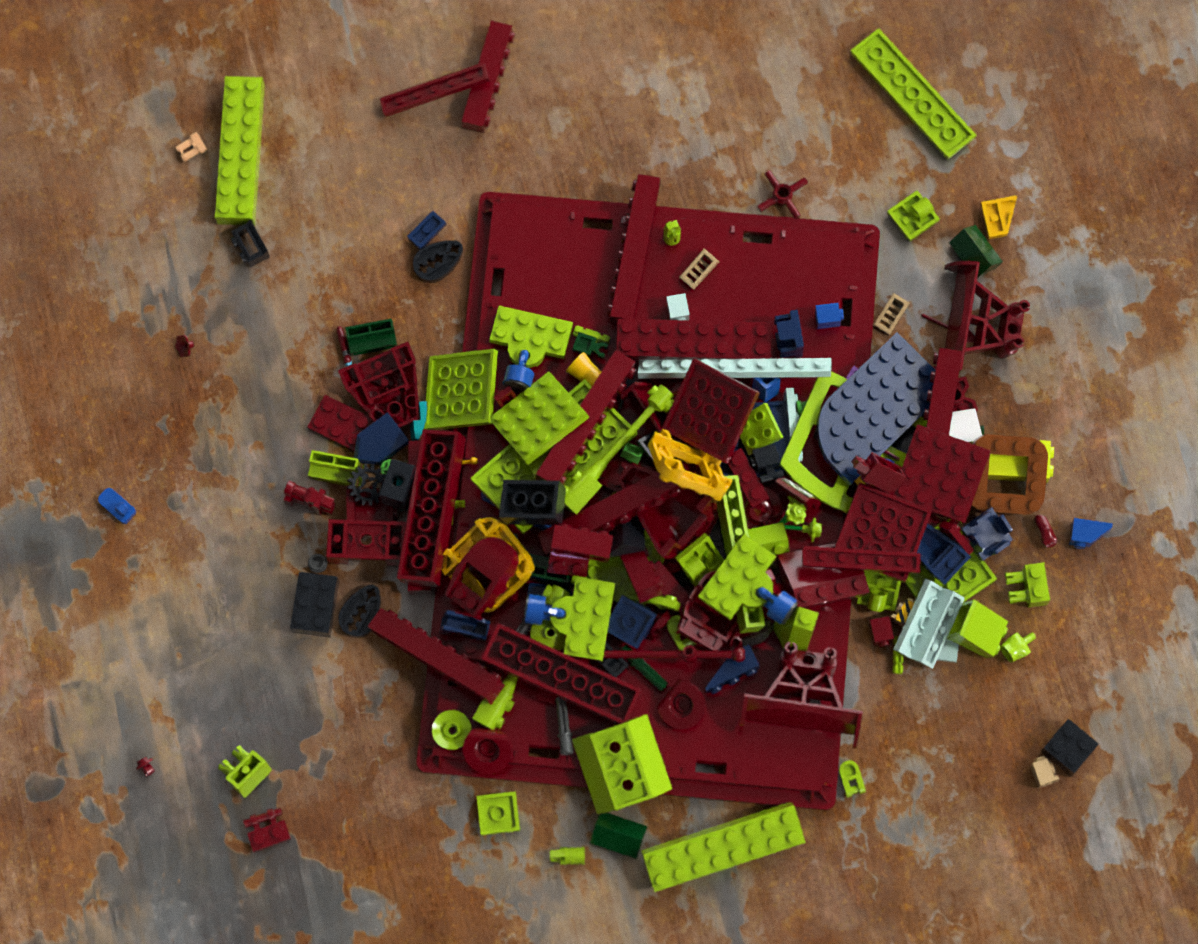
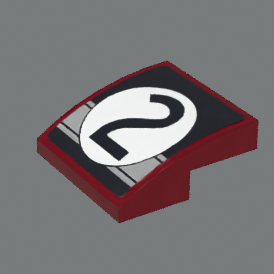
[776,478,821,510]

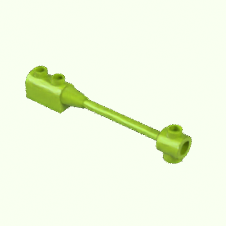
[564,385,675,515]
[472,585,570,730]

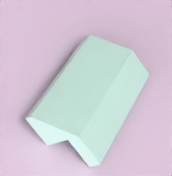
[893,579,965,669]

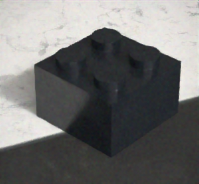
[1041,718,1099,777]

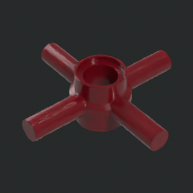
[757,170,808,218]

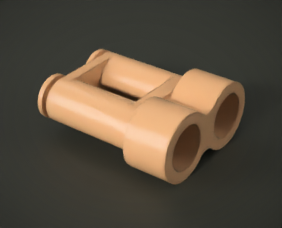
[176,132,208,162]

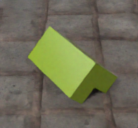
[308,450,361,486]

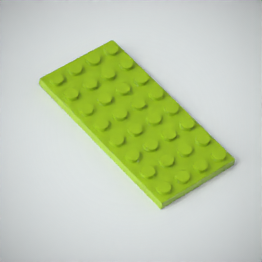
[471,379,637,534]

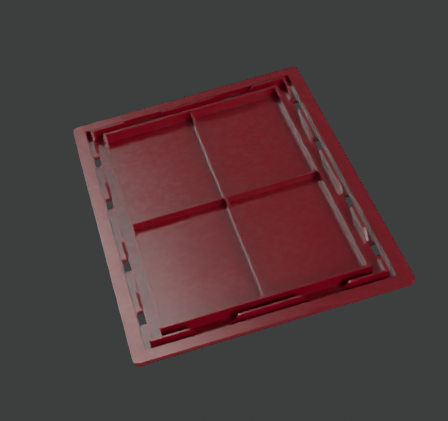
[417,191,880,810]

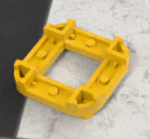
[648,429,732,501]
[442,517,535,613]

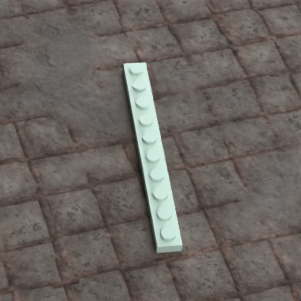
[638,358,832,379]

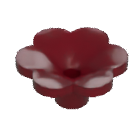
[175,335,194,357]

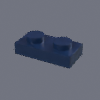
[407,211,447,250]

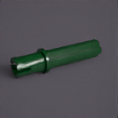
[619,643,668,691]

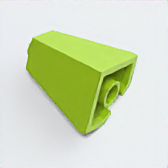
[773,607,818,651]

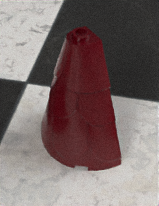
[618,464,717,559]

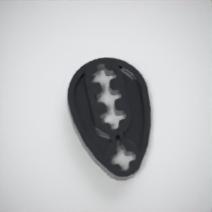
[413,240,463,283]
[338,585,381,638]

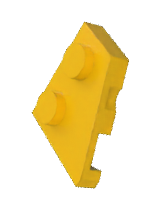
[980,195,1017,239]

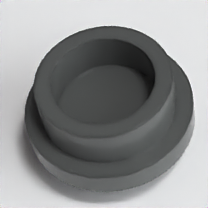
[308,554,328,573]

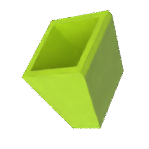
[947,599,1008,658]

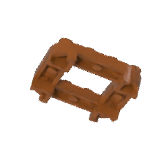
[972,434,1048,514]

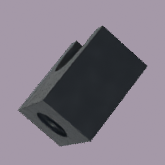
[380,459,416,511]

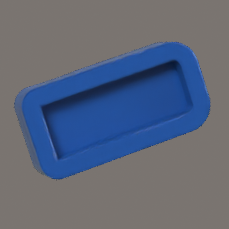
[98,488,136,524]

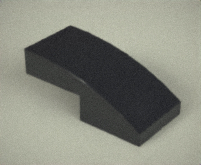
[596,642,629,677]

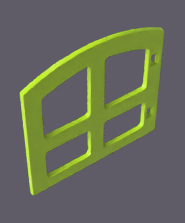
[780,371,927,514]

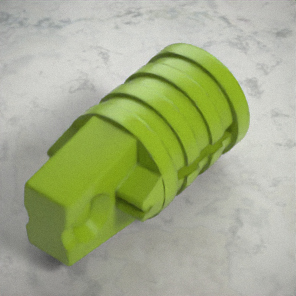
[663,220,681,246]
[550,847,585,865]

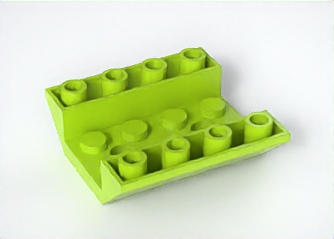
[572,714,672,814]

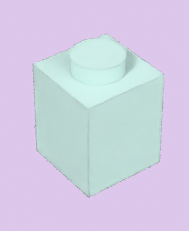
[666,293,690,320]

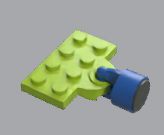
[490,306,573,393]
[698,534,798,625]
[523,577,615,661]

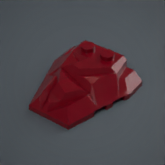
[338,341,420,428]

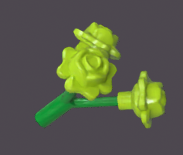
[775,496,822,542]

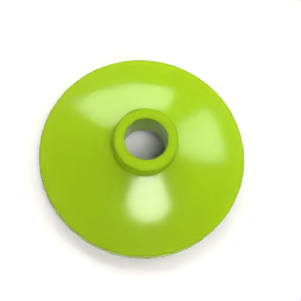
[530,619,567,651]
[432,710,472,750]

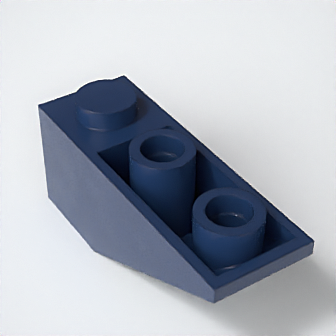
[705,644,760,694]

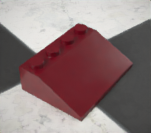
[776,543,870,609]

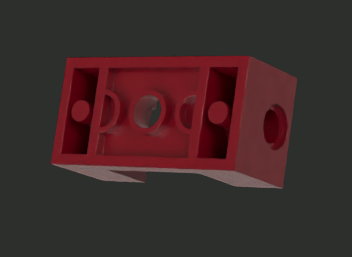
[326,519,406,566]

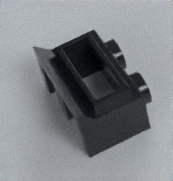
[230,219,270,267]

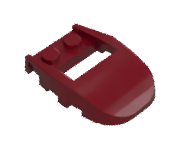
[445,537,519,621]
[676,571,738,651]

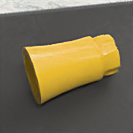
[566,352,601,386]

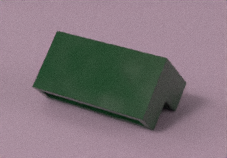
[949,225,1003,279]
[345,318,398,356]
[528,553,571,588]
[590,812,648,859]

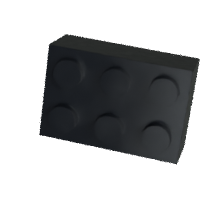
[499,480,566,525]
[290,572,339,638]

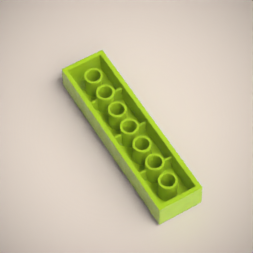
[215,76,265,226]
[641,802,806,892]

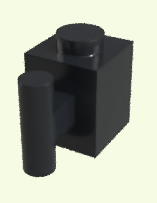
[749,444,784,483]

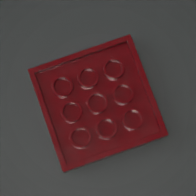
[662,359,760,463]
[893,424,991,524]
[834,482,932,583]

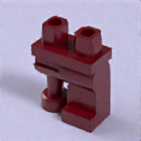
[283,480,336,516]

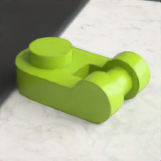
[667,615,696,651]
[839,760,866,798]

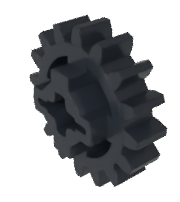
[346,464,386,506]

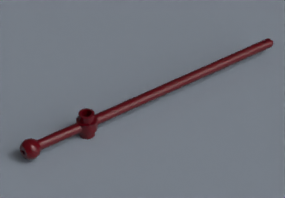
[560,646,745,663]

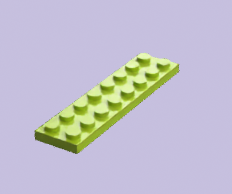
[850,28,977,160]

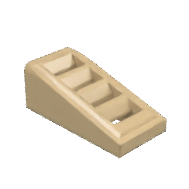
[680,249,719,290]
[874,293,910,335]

